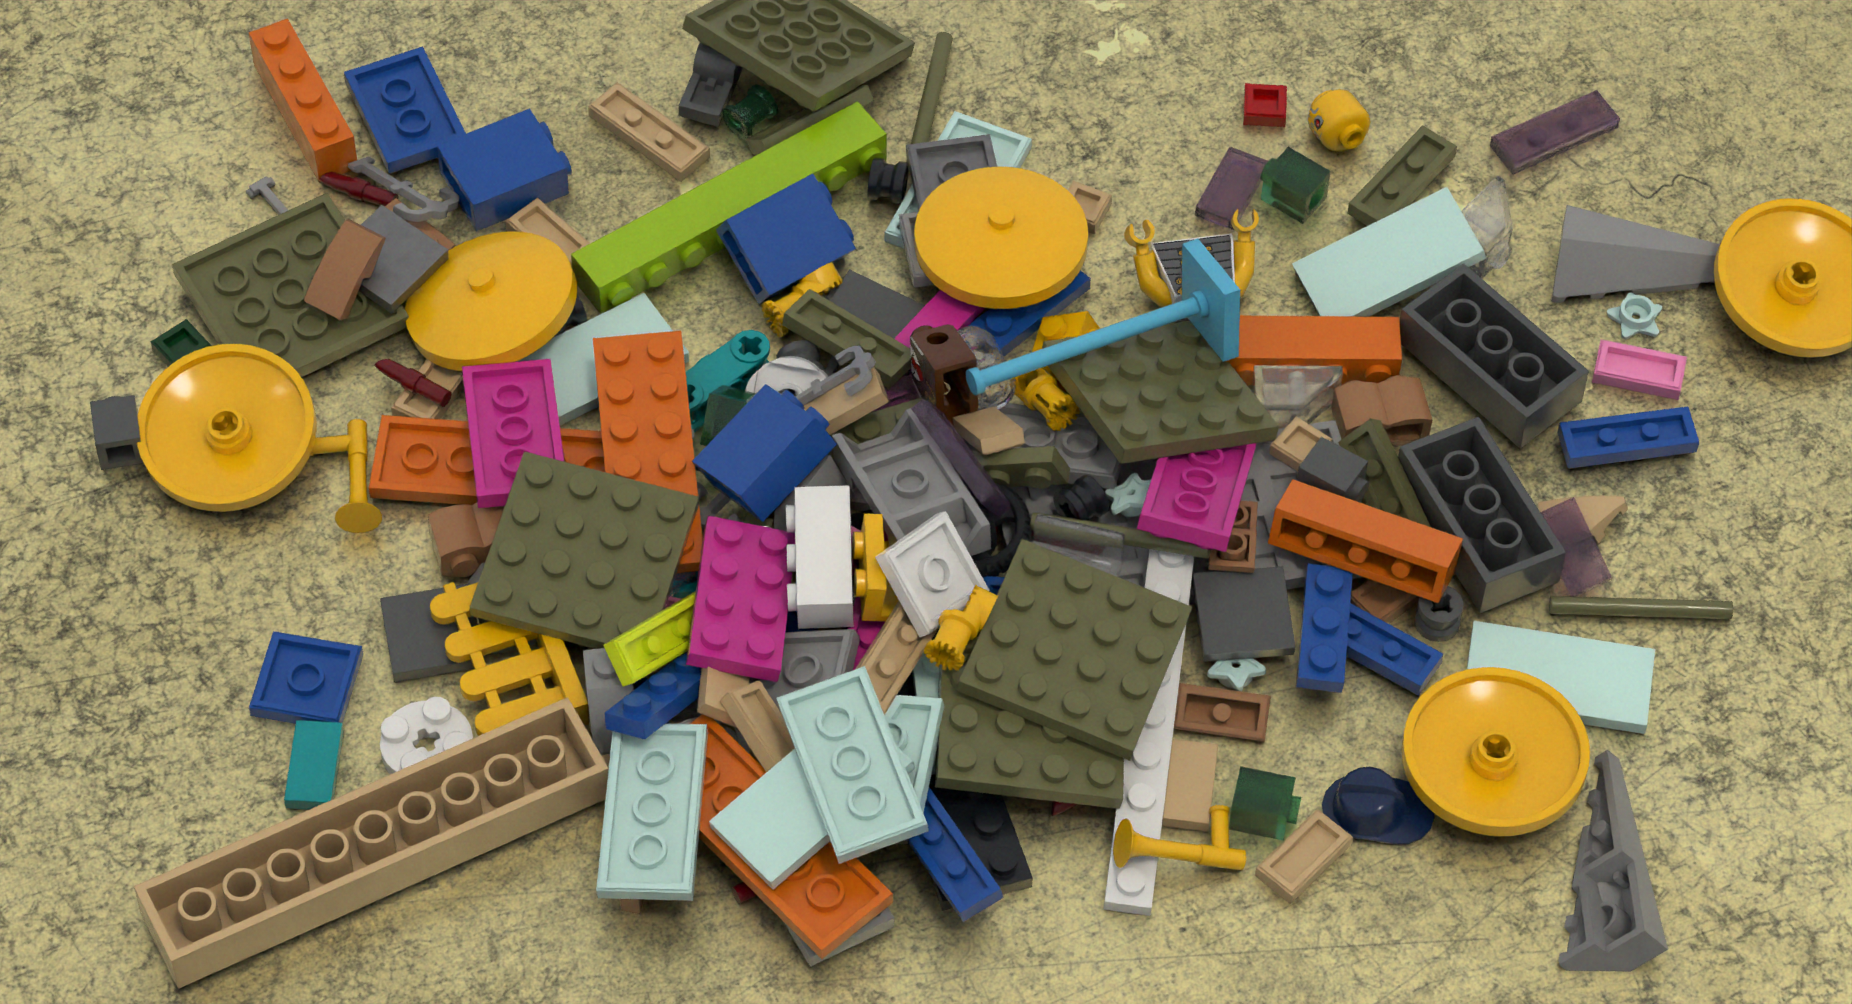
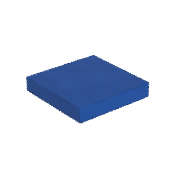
[249,631,363,724]

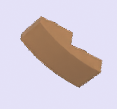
[304,219,386,320]
[1209,501,1258,573]

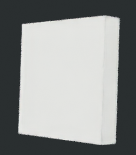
[875,511,990,637]

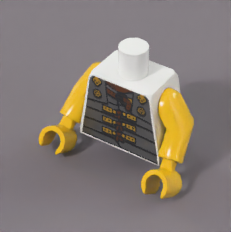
[1124,209,1259,322]

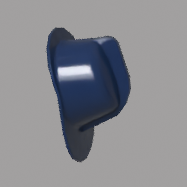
[1322,767,1435,844]

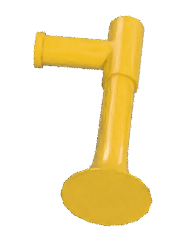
[310,419,382,533]
[1113,805,1246,871]

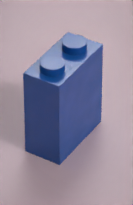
[437,108,572,232]
[716,173,856,304]
[692,384,837,522]

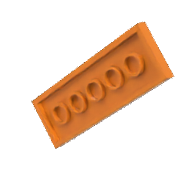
[593,331,703,573]
[369,415,605,505]
[690,714,893,959]

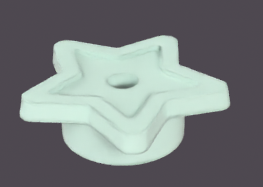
[1607,292,1662,339]
[1105,473,1151,517]
[1207,658,1266,691]

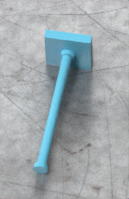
[966,238,1240,395]

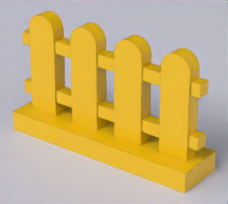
[430,582,589,736]

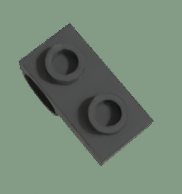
[678,43,744,127]

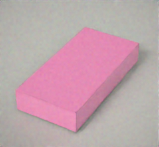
[1592,339,1687,400]

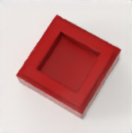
[1243,83,1287,127]

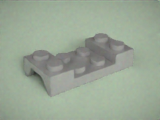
[832,407,991,556]

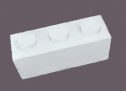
[786,485,854,629]

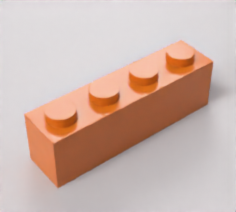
[249,18,357,183]
[1225,315,1402,387]
[1268,479,1463,603]

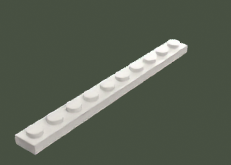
[1103,549,1194,916]

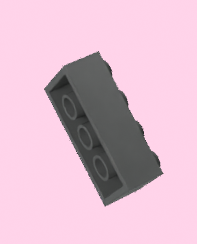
[1399,264,1589,448]
[1398,417,1566,613]

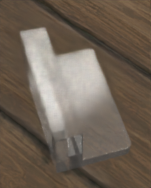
[1033,514,1125,577]

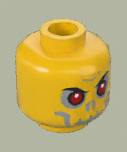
[1307,89,1371,152]

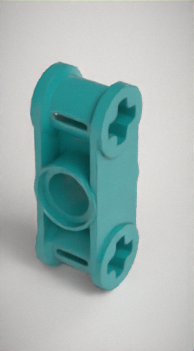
[686,330,770,433]

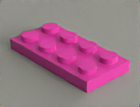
[462,359,564,508]
[1137,443,1257,552]
[686,516,796,682]

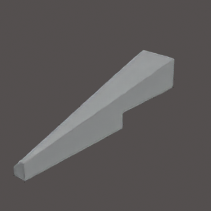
[1551,205,1720,303]
[1558,750,1668,972]

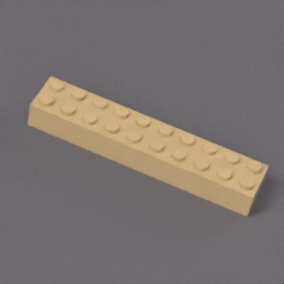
[134,697,609,989]

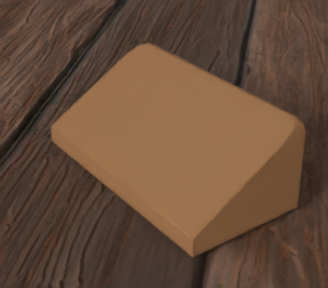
[1174,683,1271,742]

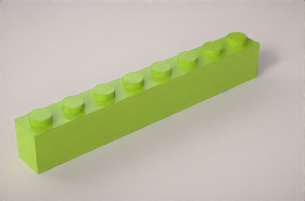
[571,101,887,314]

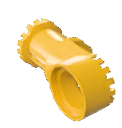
[761,262,843,337]
[1008,366,1080,431]
[924,585,998,671]

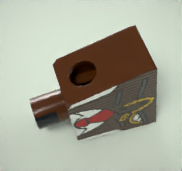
[910,324,978,433]

